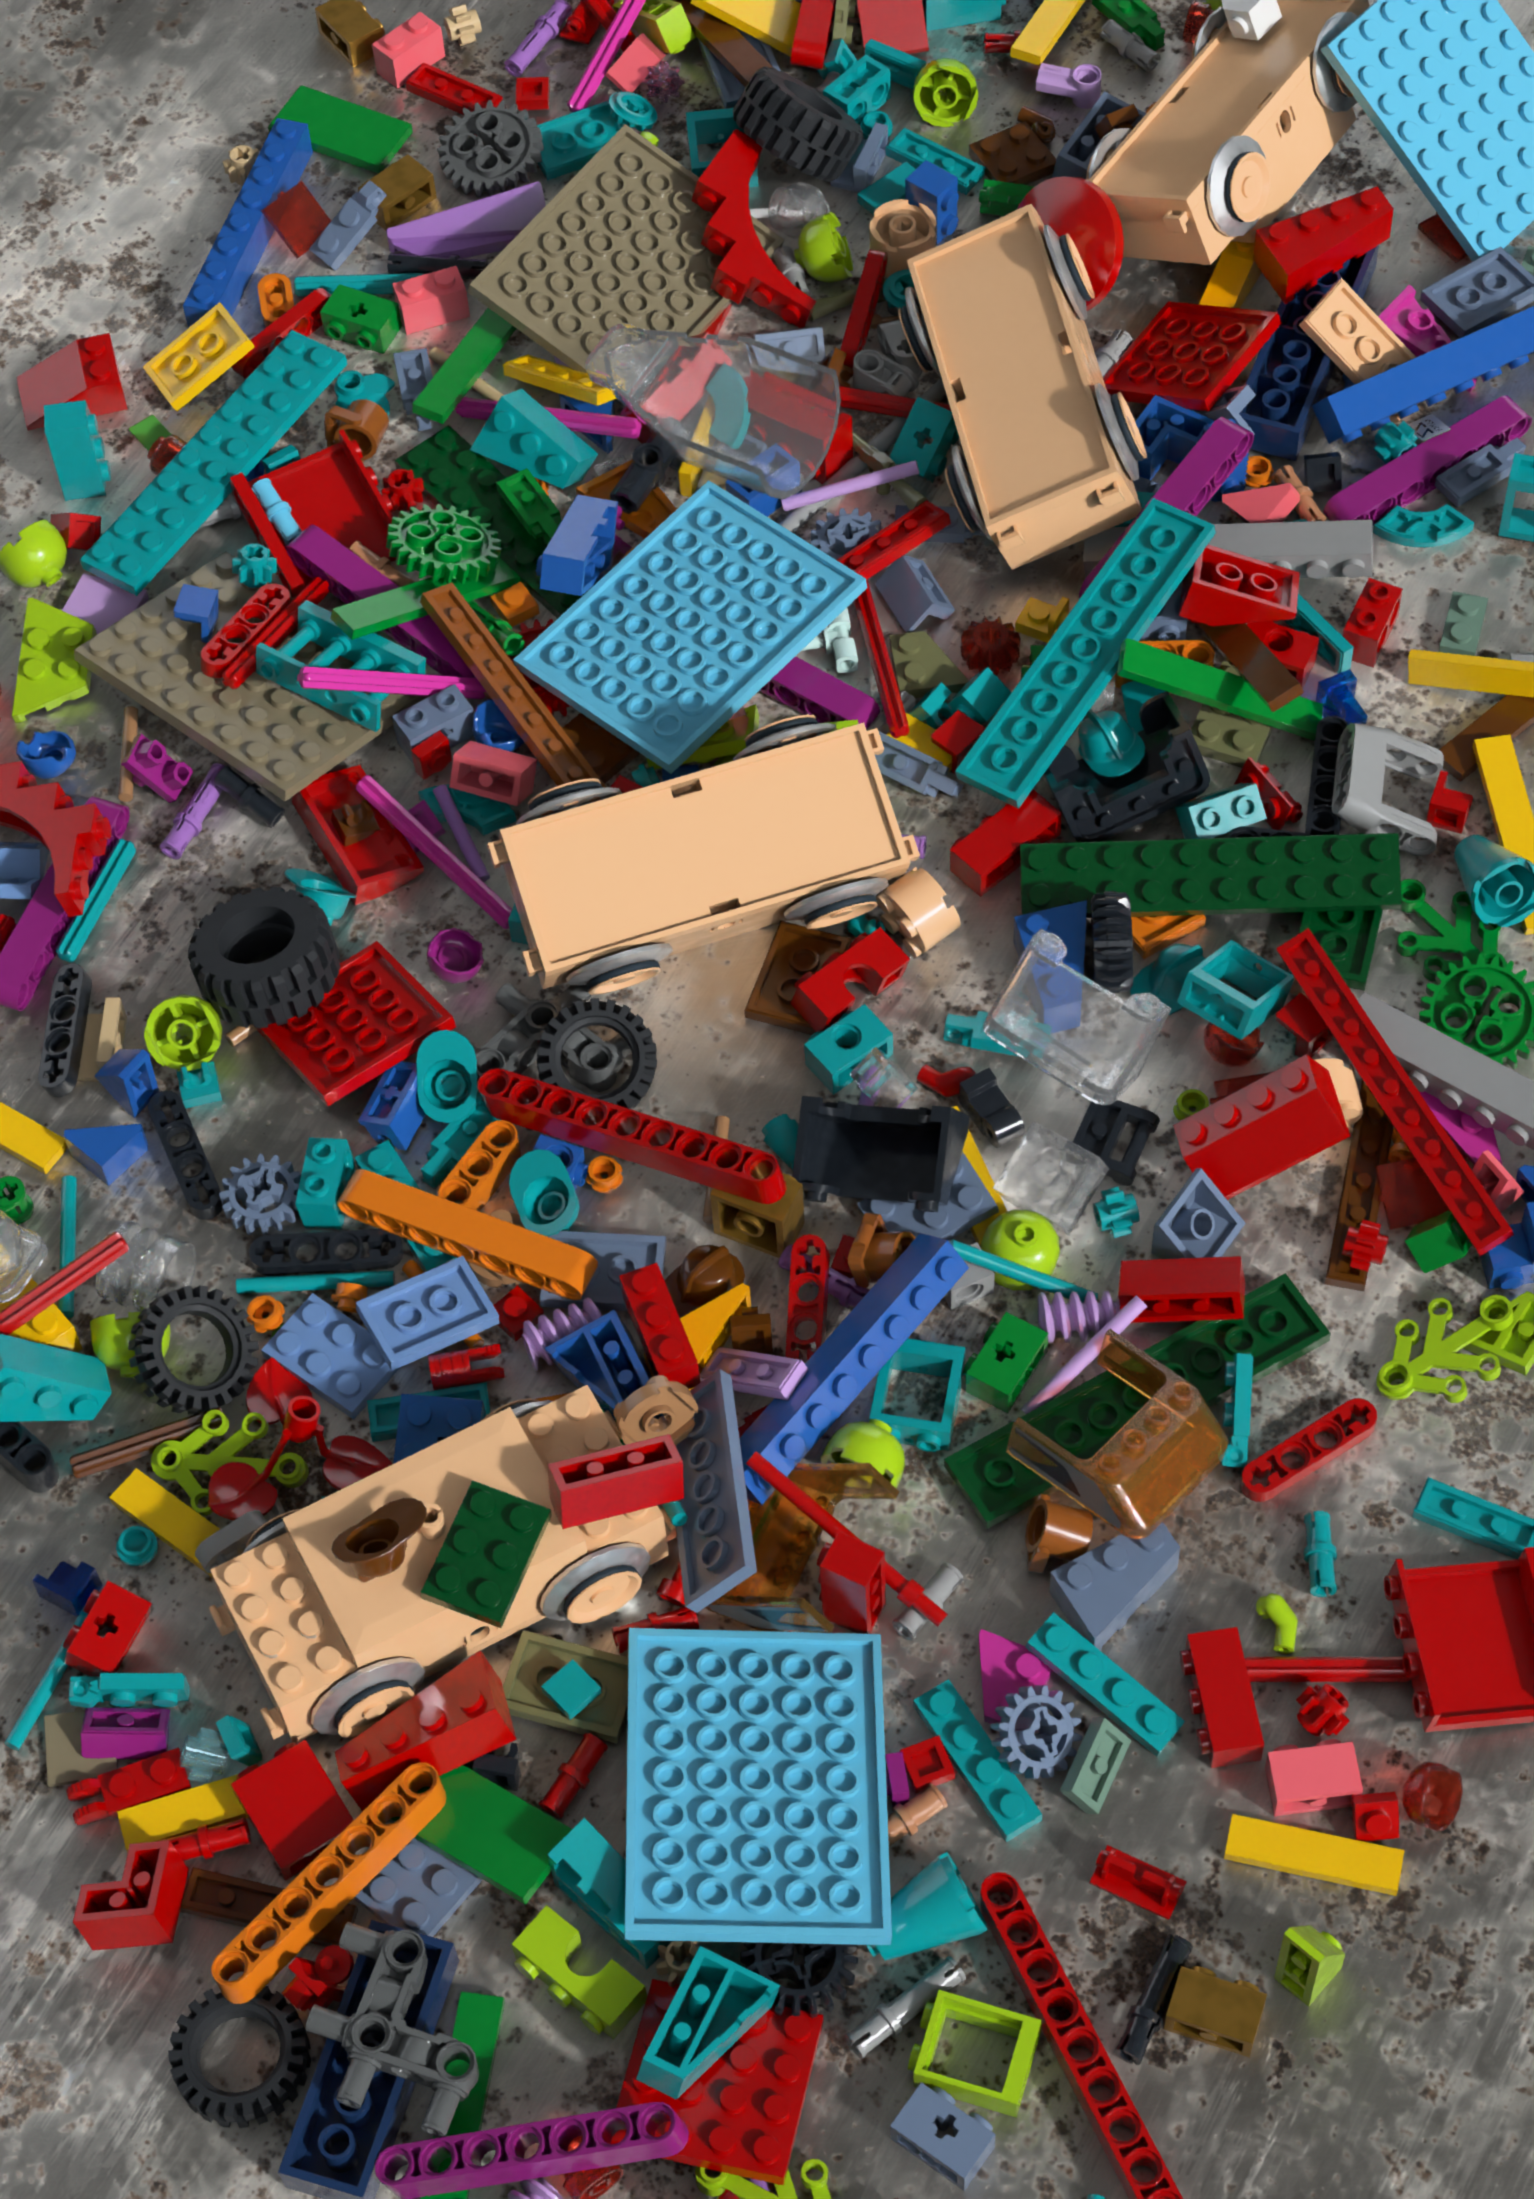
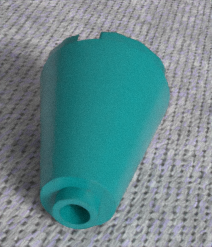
[1454,835,1534,927]
[866,1852,988,1961]

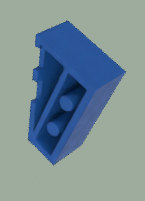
[536,494,618,596]
[1013,900,1087,1032]
[544,1309,663,1421]

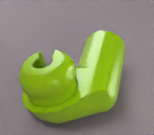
[1256,1593,1298,1655]

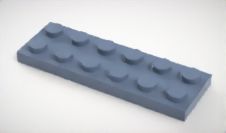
[675,1369,757,1613]

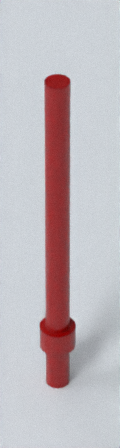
[746,1451,948,1627]

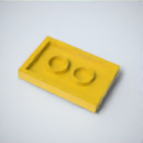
[143,302,255,412]

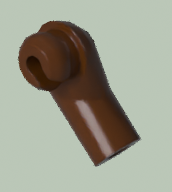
[1017,106,1056,143]

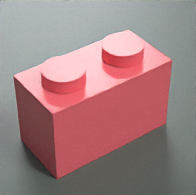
[372,12,445,89]
[392,266,470,335]
[449,741,537,806]
[1265,1739,1363,1817]

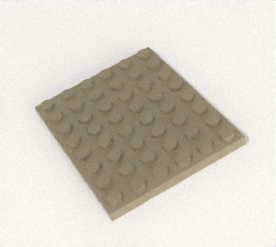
[467,124,785,407]
[74,551,430,802]

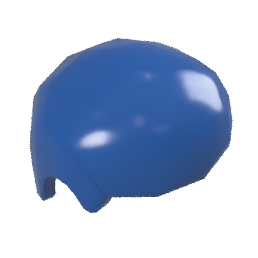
[472,699,524,752]
[16,730,76,780]

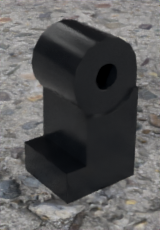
[959,1068,1025,1148]

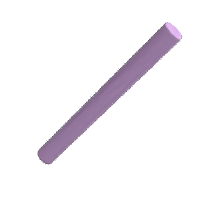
[781,460,920,511]
[1020,1295,1147,1414]

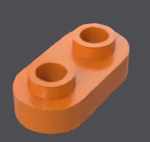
[257,273,295,327]

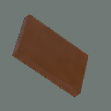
[744,921,852,1035]

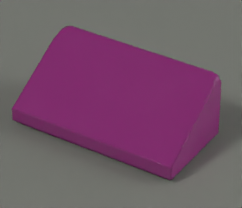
[81,1707,170,1759]

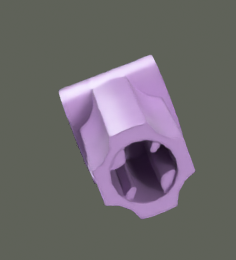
[1036,63,1102,109]

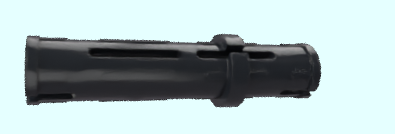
[387,253,489,279]
[1114,1934,1193,2065]

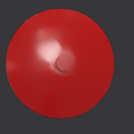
[1017,176,1124,311]

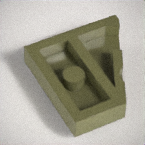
[832,0,856,46]
[889,631,968,698]

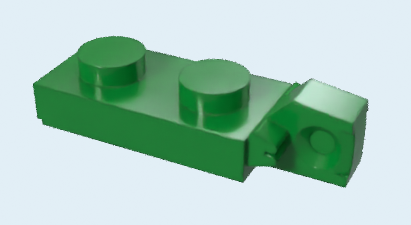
[1092,0,1165,51]
[496,468,562,545]

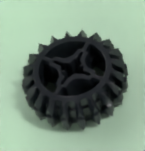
[1091,891,1133,994]
[740,1942,859,2018]

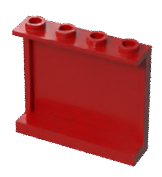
[230,429,397,598]
[1384,1547,1534,1733]

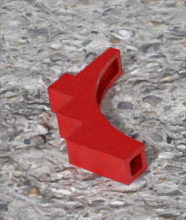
[691,129,817,328]
[0,761,111,917]

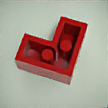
[73,1840,189,1951]

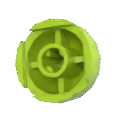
[913,58,978,127]
[794,212,853,283]
[0,519,68,588]
[144,994,222,1071]
[980,1209,1060,1291]
[90,1312,170,1378]
[820,1419,905,1495]

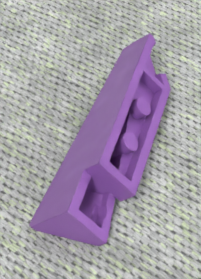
[386,181,546,259]

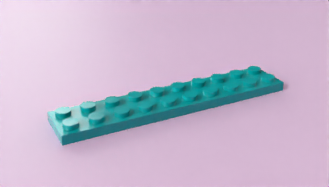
[80,330,348,596]
[955,498,1216,809]

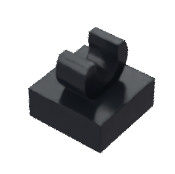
[1304,452,1342,493]
[473,1743,521,1792]

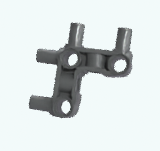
[456,983,631,1093]
[306,1922,479,2138]

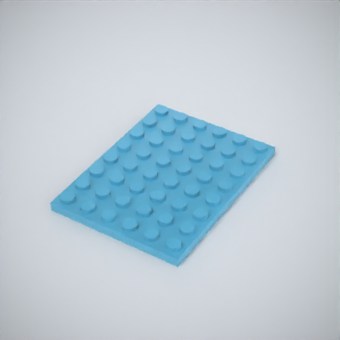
[1321,0,1534,262]
[513,480,867,774]
[624,1628,892,1945]

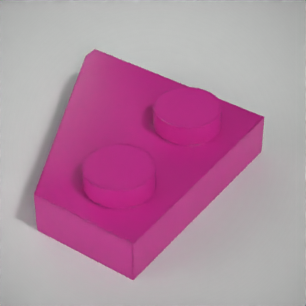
[978,1629,1053,1724]

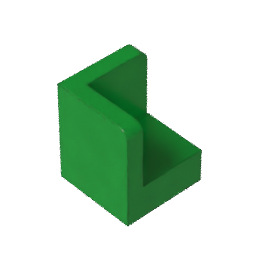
[1405,1211,1472,1273]

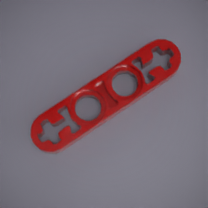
[840,249,888,368]
[231,288,332,379]
[201,584,290,678]
[785,1234,830,1361]
[1241,1398,1377,1502]

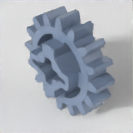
[810,508,881,560]
[219,1154,301,1236]
[990,1685,1083,1779]

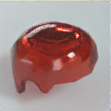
[1203,1022,1264,1067]
[1402,1762,1463,1831]

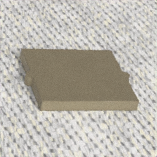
[44,1706,118,1787]

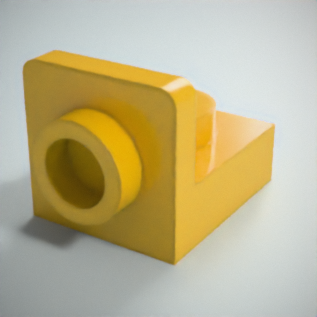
[1015,596,1070,643]

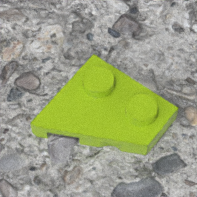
[1463,1291,1534,1376]

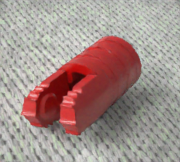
[428,1344,505,1390]

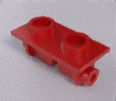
[559,0,614,44]
[1234,757,1303,830]
[1089,1845,1187,1920]

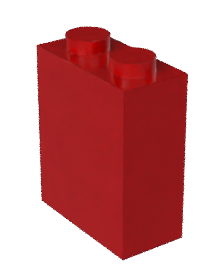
[231,1739,354,1881]

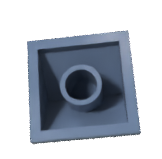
[1151,1168,1246,1259]

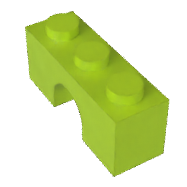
[511,1905,647,2040]

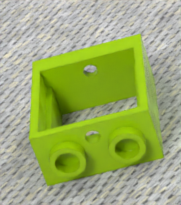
[907,1990,1042,2118]

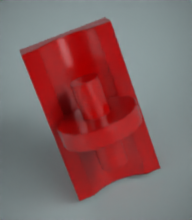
[282,1945,354,2012]

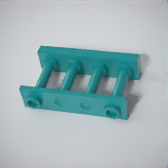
[256,600,426,732]

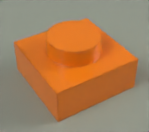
[490,582,540,627]

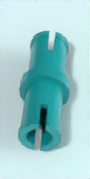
[1303,1511,1337,1597]

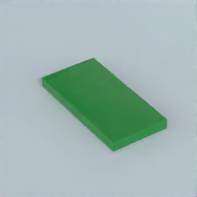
[268,85,413,174]
[389,1765,572,1905]

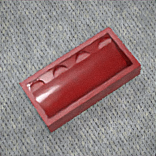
[292,765,424,906]

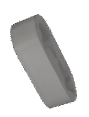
[195,1510,268,1573]

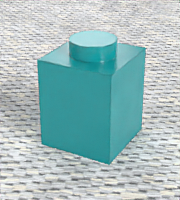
[947,667,1012,725]

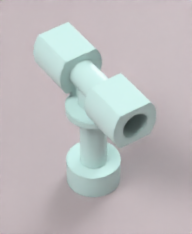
[801,608,858,673]

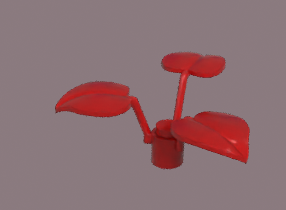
[208,1357,392,1520]

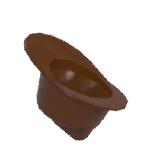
[665,1245,745,1318]
[331,1498,427,1582]

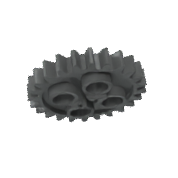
[437,100,544,198]

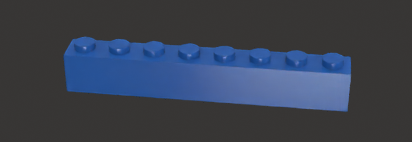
[183,118,313,328]
[1312,306,1534,444]
[739,1233,969,1505]

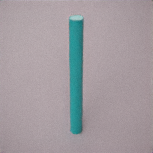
[58,1175,77,1319]
[950,1239,1098,1303]
[236,1270,395,1294]
[4,1605,88,1751]

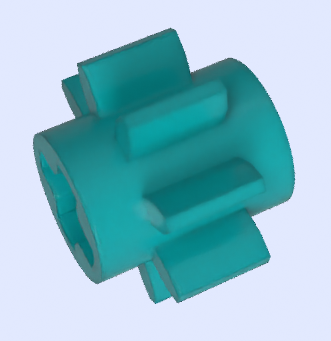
[1374,421,1418,464]
[232,543,277,588]
[1093,1186,1140,1238]

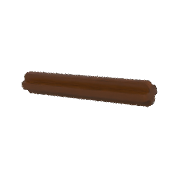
[69,1407,224,1478]

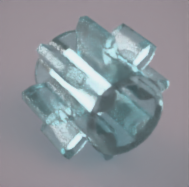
[179,1727,229,1784]

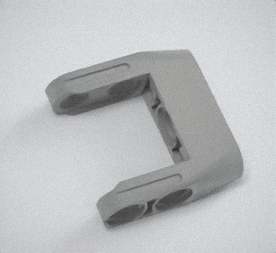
[1332,723,1444,856]

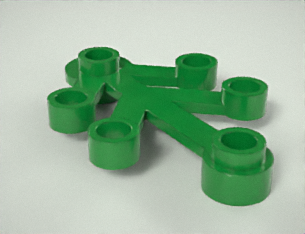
[1396,879,1507,981]

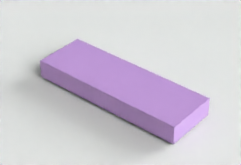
[700,1346,809,1400]

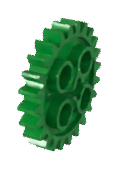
[386,504,501,584]
[1419,954,1534,1069]

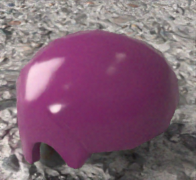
[427,928,485,984]

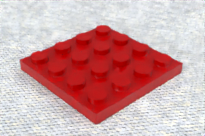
[1103,301,1282,411]
[256,941,456,1106]
[611,1979,824,2186]

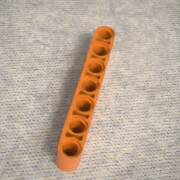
[337,1169,599,1300]
[211,1762,447,2004]

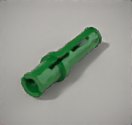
[467,600,525,656]

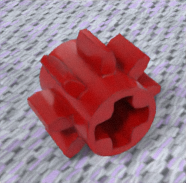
[381,469,424,512]
[1342,1219,1389,1272]
[1296,1684,1350,1737]

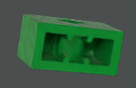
[320,284,402,354]
[963,1312,1048,1414]

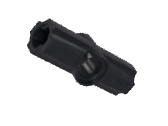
[610,418,687,514]

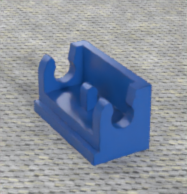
[358,1061,426,1151]

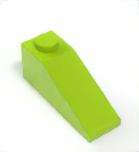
[612,0,696,54]
[1274,1925,1345,2007]

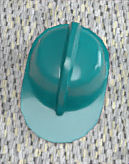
[1078,708,1146,777]
[284,868,357,926]
[1130,944,1206,1017]
[416,1029,478,1123]
[509,1149,580,1237]

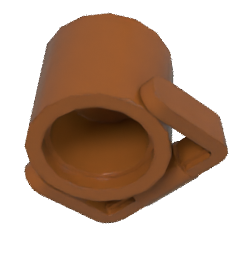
[324,399,389,463]
[848,1213,915,1288]
[1025,1494,1093,1573]

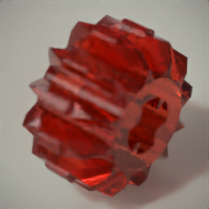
[960,616,1021,676]

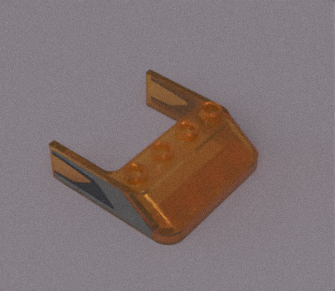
[1006,1329,1228,1539]
[705,1463,899,1633]

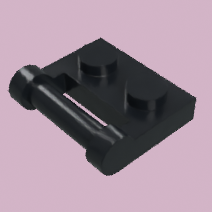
[1067,1092,1160,1186]

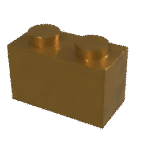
[315,0,385,67]
[358,154,437,231]
[1164,1966,1267,2058]

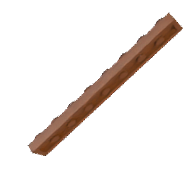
[420,582,606,788]

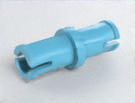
[252,478,303,546]

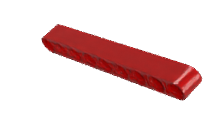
[477,1068,787,1204]
[980,1872,1183,2199]

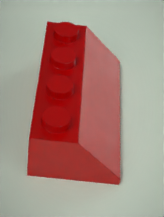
[1173,1054,1350,1200]

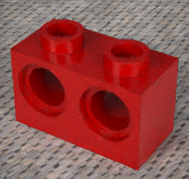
[1343,578,1403,668]

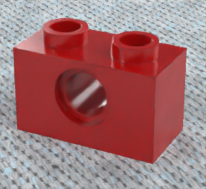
[1247,621,1319,689]

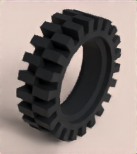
[537,998,657,1109]
[128,1285,259,1414]
[168,1986,311,2128]

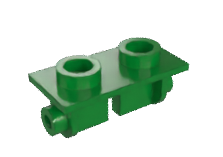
[979,179,1035,216]

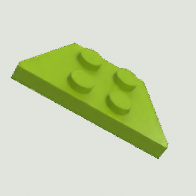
[12,598,97,723]

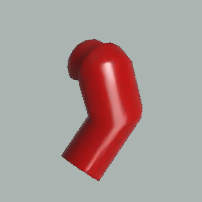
[917,1064,976,1097]

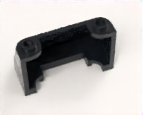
[1043,691,1210,842]
[792,1096,970,1212]

